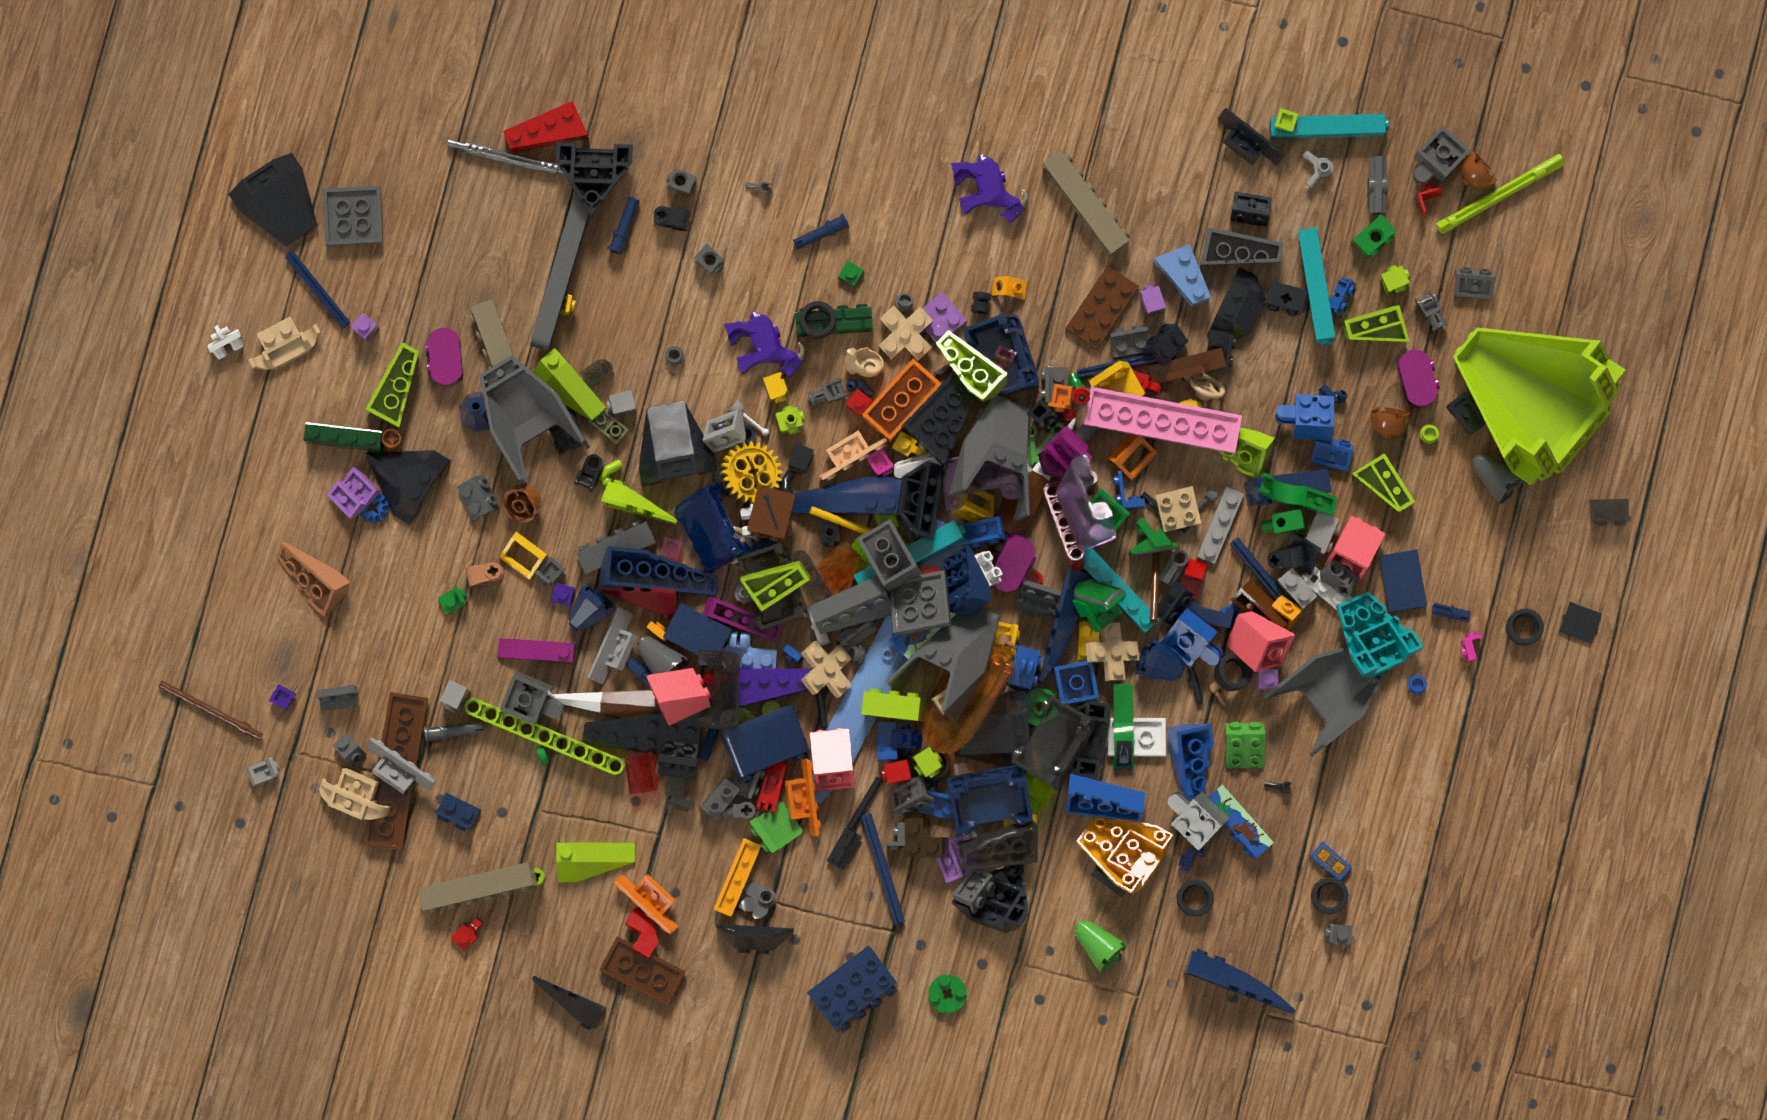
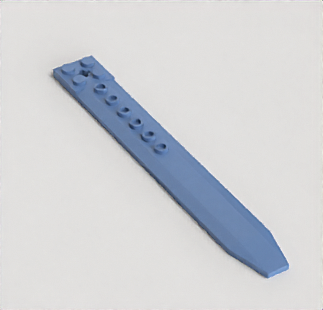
[811,519,967,804]

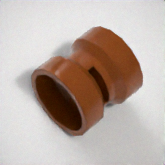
[382,429,403,450]

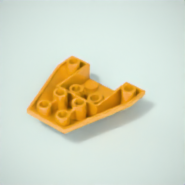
[1077,817,1173,894]

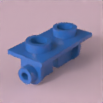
[1330,277,1356,319]

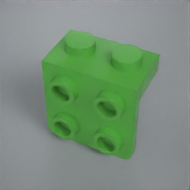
[1225,722,1265,768]
[749,802,803,854]

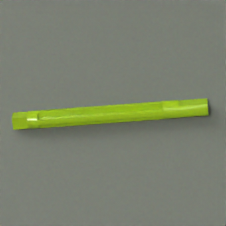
[1436,154,1565,235]

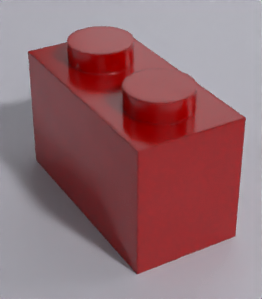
[881,760,911,786]

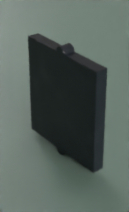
[1287,532,1321,576]
[1559,602,1602,643]

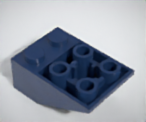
[944,545,991,616]

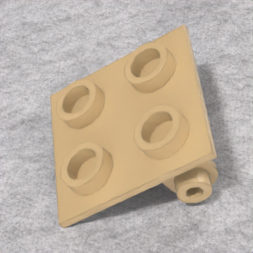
[1155,486,1201,532]

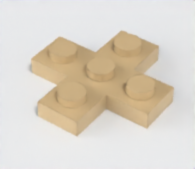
[878,306,934,361]
[1086,623,1139,681]
[801,640,851,698]

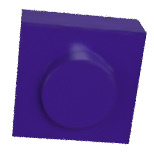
[551,583,575,607]
[269,684,296,710]

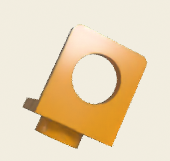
[992,276,1027,300]
[1271,595,1302,631]

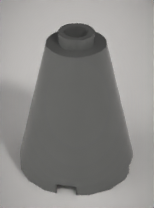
[1471,453,1524,504]
[637,636,689,674]

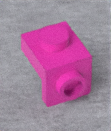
[866,448,894,477]
[1460,632,1483,662]

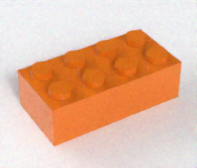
[862,358,942,443]

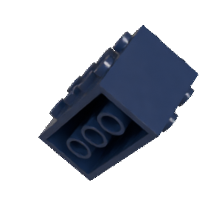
[807,945,899,1033]

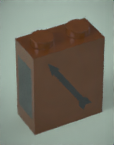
[747,485,797,543]

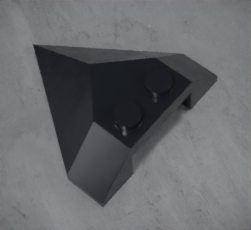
[556,142,633,216]
[365,450,451,525]
[1029,701,1111,780]
[952,856,1029,934]

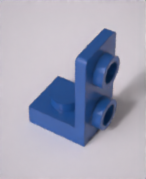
[1114,471,1145,510]
[877,722,897,761]

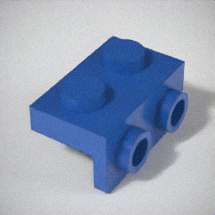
[963,516,1006,549]

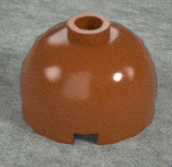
[1461,151,1497,189]
[1371,407,1410,439]
[502,484,541,523]

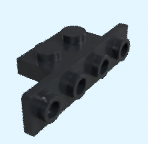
[1218,108,1285,166]

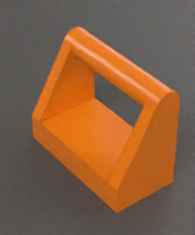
[1107,434,1158,481]

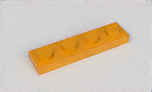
[714,838,762,917]

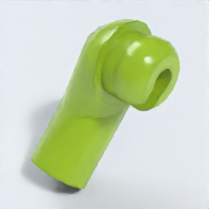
[599,459,623,486]

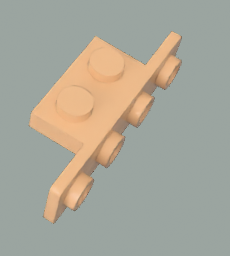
[819,430,888,481]

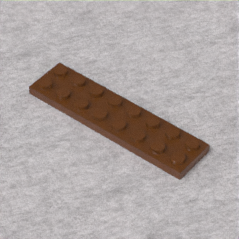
[364,692,429,851]

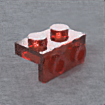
[624,752,659,794]

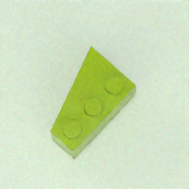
[1341,305,1410,342]
[740,561,810,612]
[861,688,927,722]

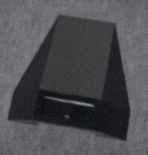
[228,153,318,246]
[639,401,717,486]
[951,690,1033,768]

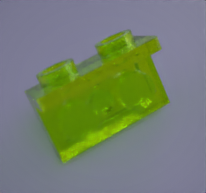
[1024,767,1057,813]

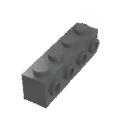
[576,519,656,574]

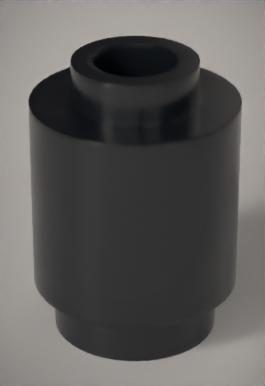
[712,468,732,497]

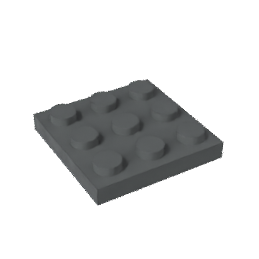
[323,186,383,246]
[890,570,951,636]

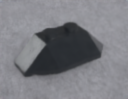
[1207,267,1266,338]
[897,461,944,540]
[716,924,794,954]

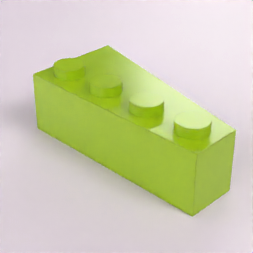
[365,342,419,429]

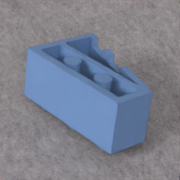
[1153,244,1211,307]

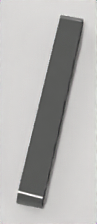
[530,192,590,351]

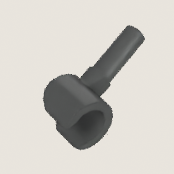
[745,181,773,194]
[1197,490,1218,511]

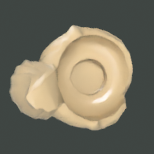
[844,347,884,377]

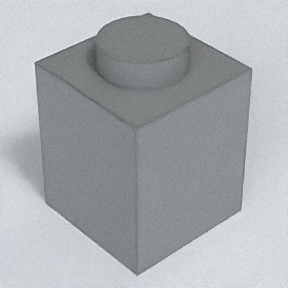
[607,390,637,417]

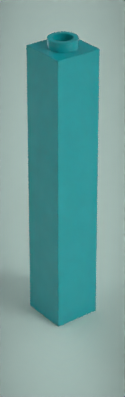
[1269,114,1389,140]
[1298,227,1337,346]
[854,520,966,584]

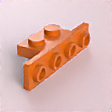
[785,759,821,837]
[614,874,678,934]

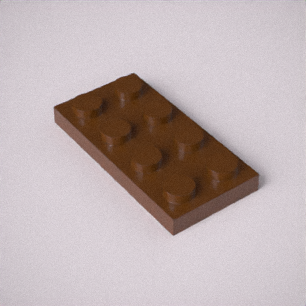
[1065,265,1139,350]
[599,936,686,1006]

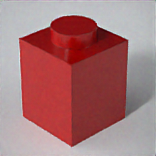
[846,389,873,418]

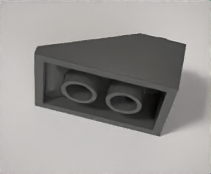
[857,519,922,592]

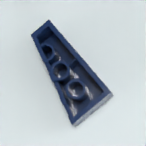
[1244,469,1332,506]

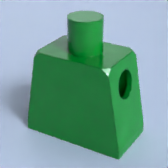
[1261,509,1307,536]

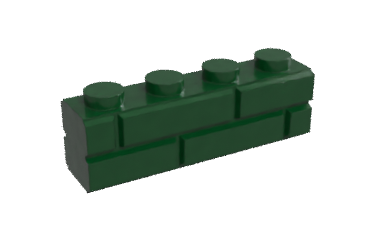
[795,304,873,337]
[303,422,383,452]

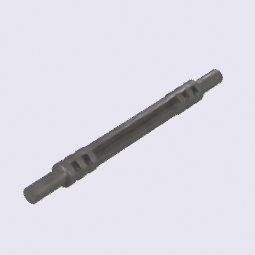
[447,139,564,175]

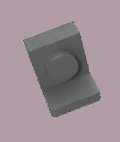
[886,822,905,850]
[1324,924,1352,945]

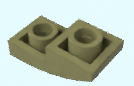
[587,411,629,445]

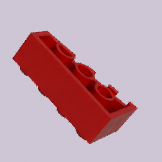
[503,101,589,153]

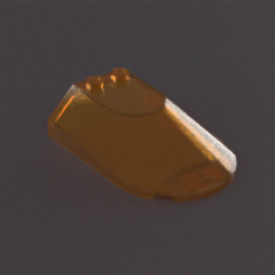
[923,645,1018,754]

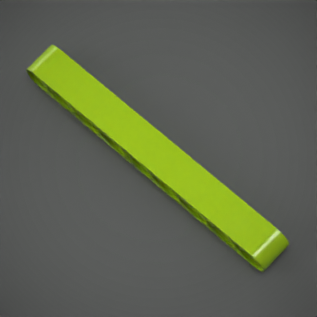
[464,698,625,776]

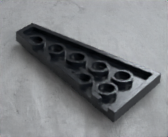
[582,710,703,759]

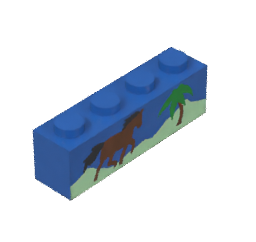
[888,612,956,659]
[1208,785,1274,859]

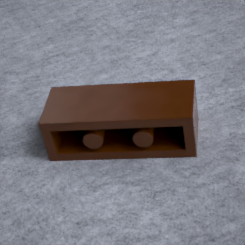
[1231,579,1289,628]

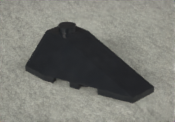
[532,976,605,1030]

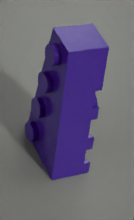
[735,669,812,709]

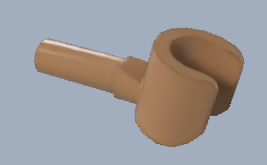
[998,634,1017,649]
[1208,680,1227,707]

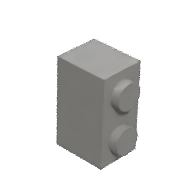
[1306,512,1340,556]
[1276,568,1317,610]
[439,680,470,713]

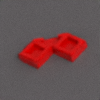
[625,907,658,959]

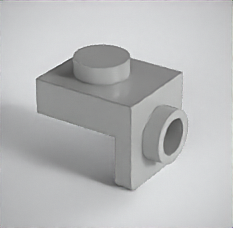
[246,757,279,787]

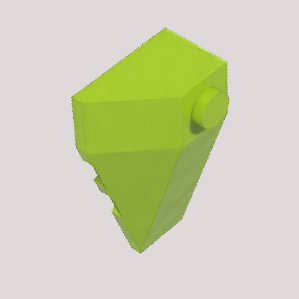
[936,330,1008,401]
[533,348,607,421]
[1216,428,1275,478]
[601,480,678,526]
[556,842,635,882]

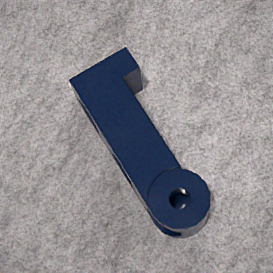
[1181,601,1238,628]

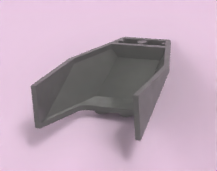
[479,355,590,485]
[949,395,1032,521]
[885,608,1000,723]
[1263,646,1388,757]

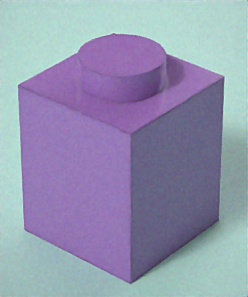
[1140,285,1166,316]
[351,312,380,342]
[1257,669,1278,690]

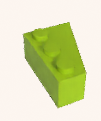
[1352,453,1416,513]

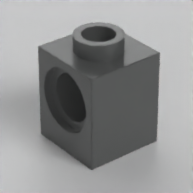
[666,168,697,197]
[694,244,724,276]

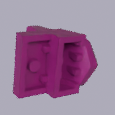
[1037,426,1092,480]

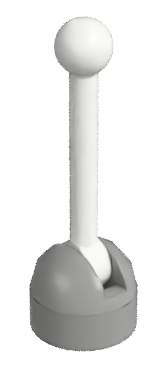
[728,400,769,436]

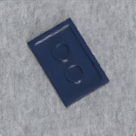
[1379,549,1427,613]
[663,603,732,664]

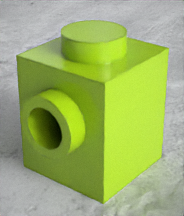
[1379,265,1411,295]
[912,747,942,778]

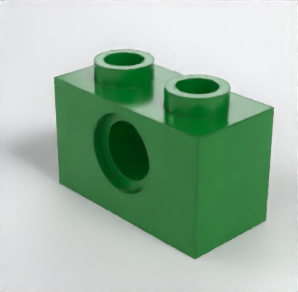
[1351,214,1396,259]

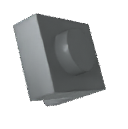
[535,556,565,587]
[332,732,366,767]

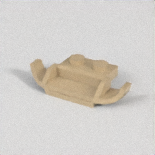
[248,316,321,370]
[319,768,390,820]

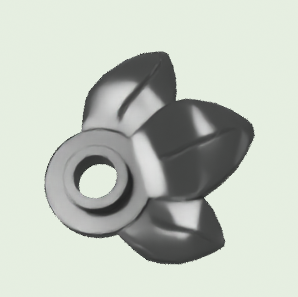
[739,883,776,920]

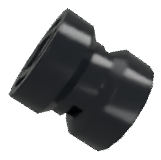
[970,292,992,314]

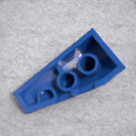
[1167,724,1214,801]

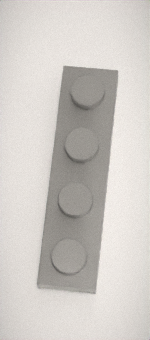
[1197,487,1244,565]

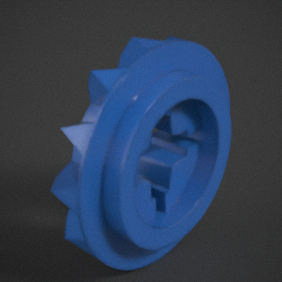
[360,493,389,523]

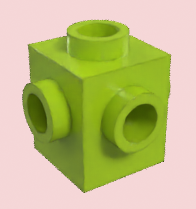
[775,406,806,435]

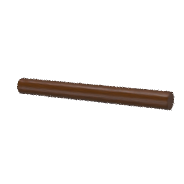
[1150,552,1160,623]

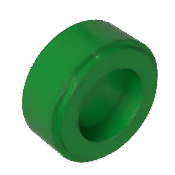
[536,746,549,766]

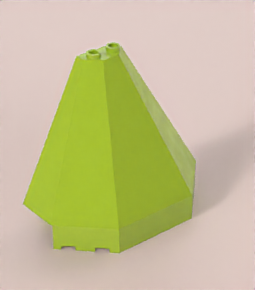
[1453,328,1626,485]

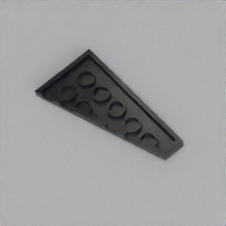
[902,347,992,466]

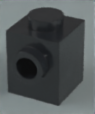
[1027,399,1061,432]

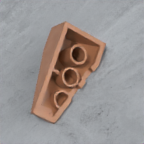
[277,542,350,617]

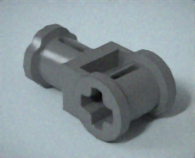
[1415,291,1448,332]
[808,378,849,408]
[718,802,757,821]

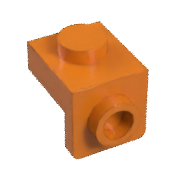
[1048,384,1075,412]

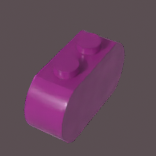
[425,328,463,387]
[1397,350,1440,408]
[993,534,1037,592]

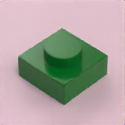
[838,261,864,287]

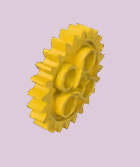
[720,441,783,504]

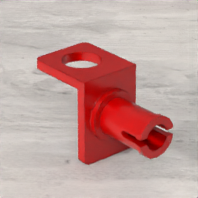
[1416,180,1443,219]

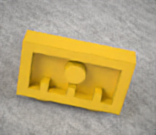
[1089,361,1145,397]

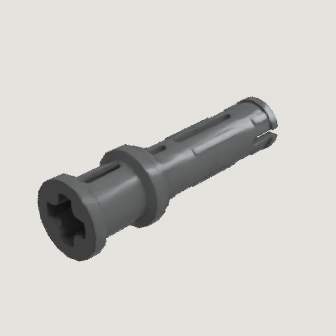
[424,721,483,744]

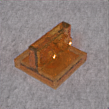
[816,541,867,592]

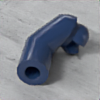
[846,379,875,398]
[1319,384,1348,403]
[750,540,778,557]

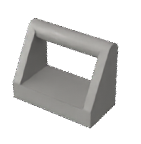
[703,409,746,453]

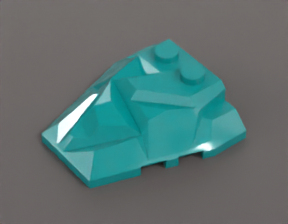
[1336,591,1424,678]

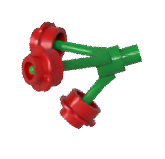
[1059,373,1090,423]

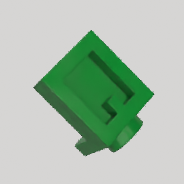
[438,586,468,615]

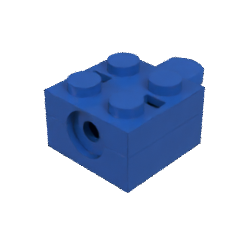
[1275,394,1334,441]
[1161,609,1223,667]
[1008,646,1043,691]

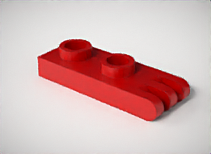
[756,762,789,815]

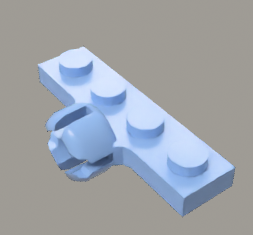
[699,631,777,669]

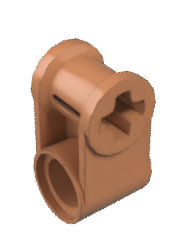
[465,562,504,588]

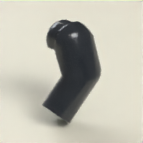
[779,470,795,494]

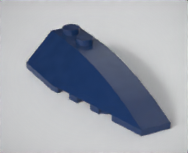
[792,477,902,516]
[599,546,718,596]
[1038,567,1090,683]
[1183,949,1295,1014]

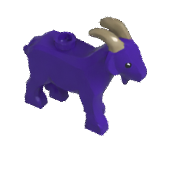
[951,154,1029,223]
[724,312,806,377]

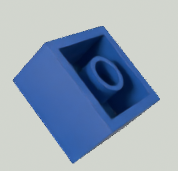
[1052,661,1099,706]

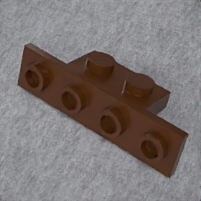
[1148,348,1227,383]

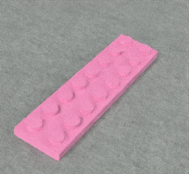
[1084,387,1242,454]

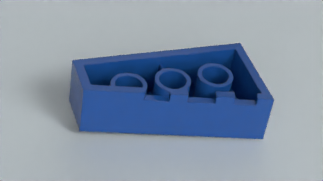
[1065,774,1145,822]

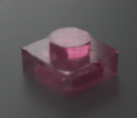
[660,537,684,561]

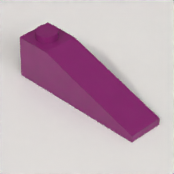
[702,597,783,643]
[497,638,576,664]

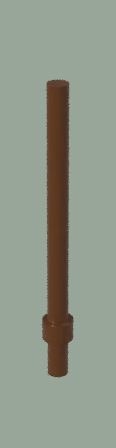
[158,681,263,740]

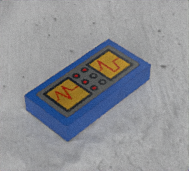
[1310,841,1352,880]

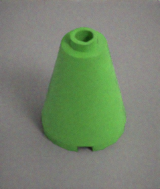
[1074,920,1127,973]

